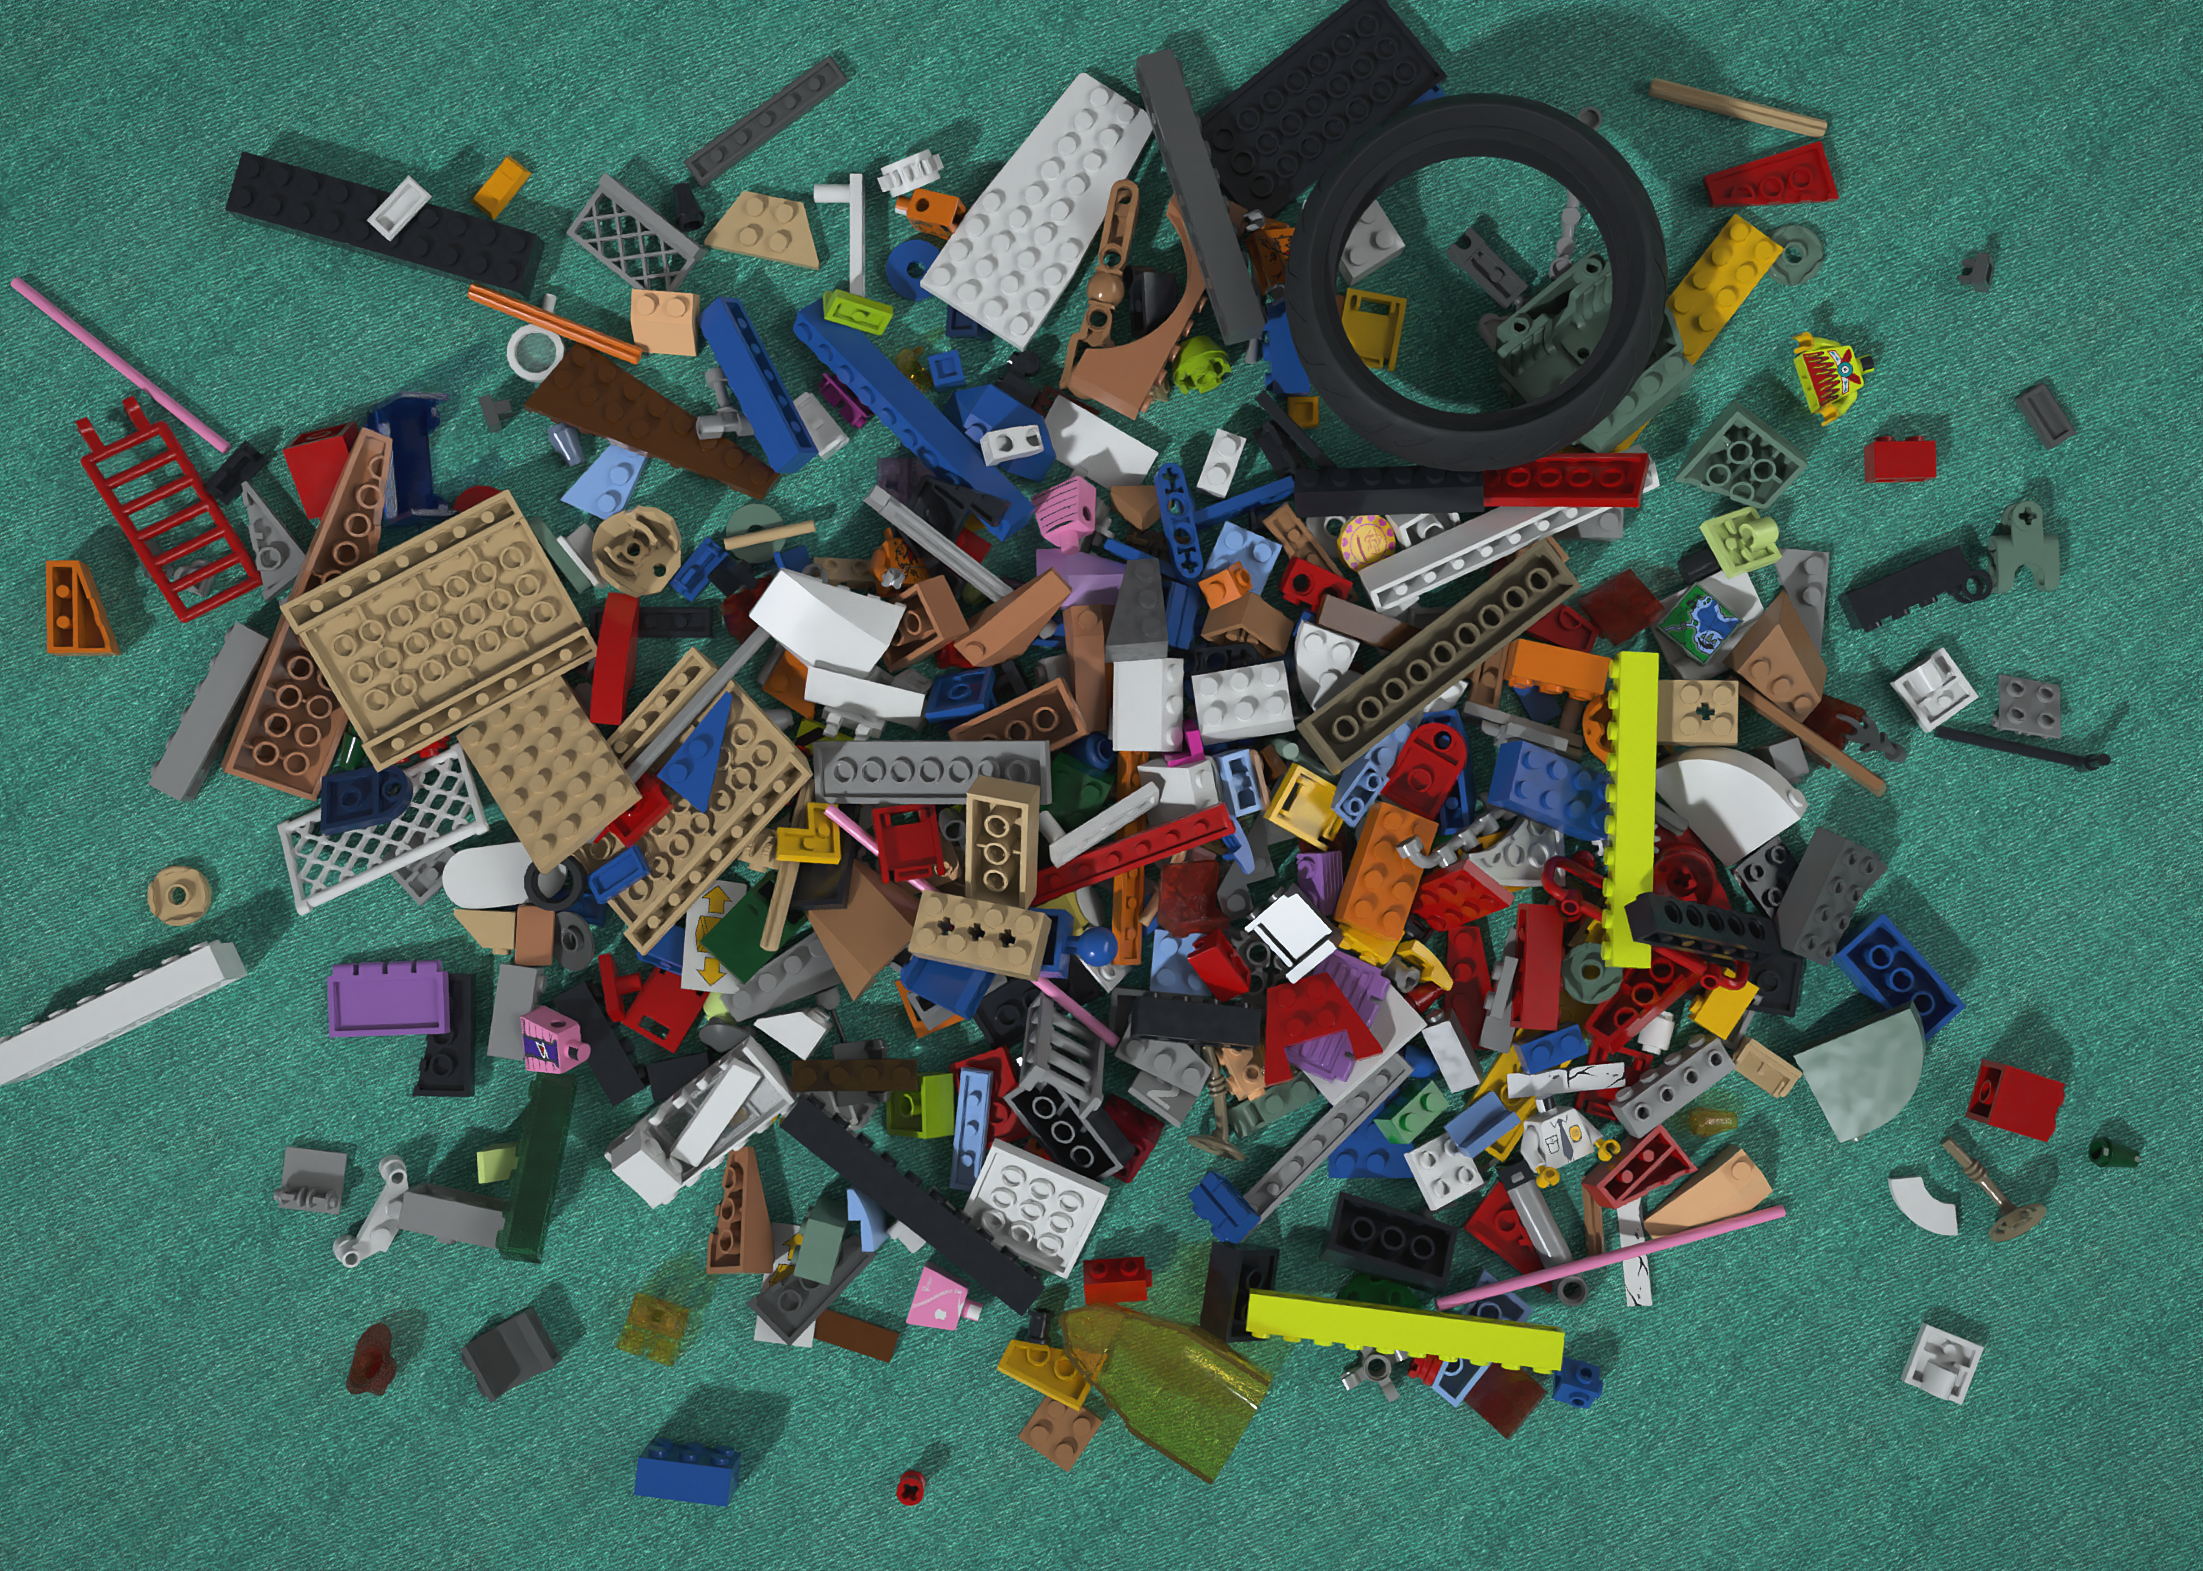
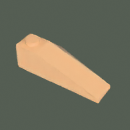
[1643,1144,1773,1239]

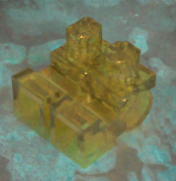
[615,1291,692,1367]

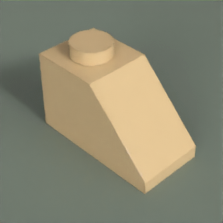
[454,908,517,955]

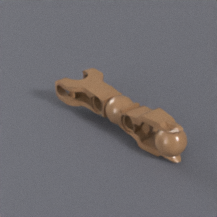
[1059,179,1141,399]

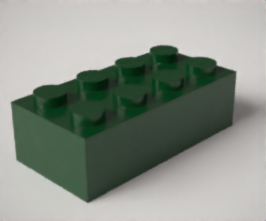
[1037,751,1115,869]

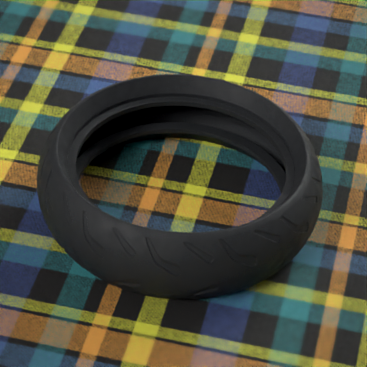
[1285,93,1668,472]

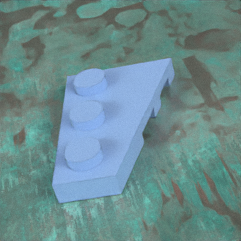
[560,444,648,520]

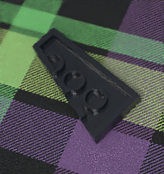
[412,973,476,1097]

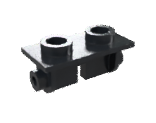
[1252,420,1308,480]
[204,440,268,505]

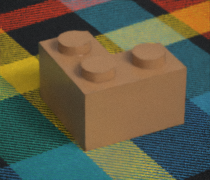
[1201,592,1294,660]

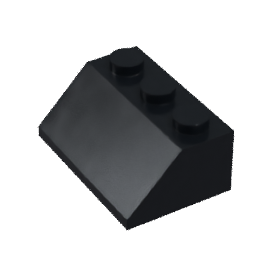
[1198,1241,1280,1343]

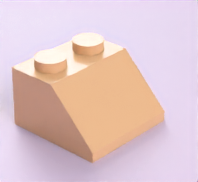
[630,289,700,356]

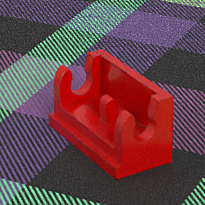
[1187,928,1251,1003]

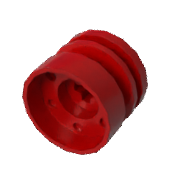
[1653,842,1716,906]

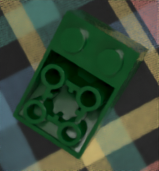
[699,871,808,985]

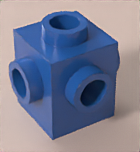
[1552,1357,1603,1409]

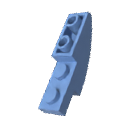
[1331,720,1417,828]

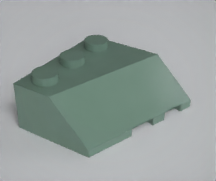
[1674,399,1809,511]

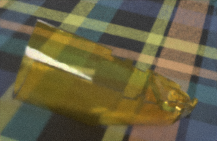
[1058,1300,1276,1485]

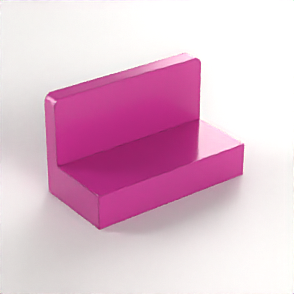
[1162,718,1205,767]

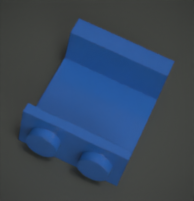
[900,955,996,1021]

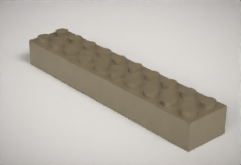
[1296,538,1582,776]

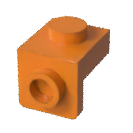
[1198,561,1253,610]

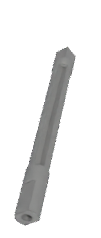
[863,485,1058,639]

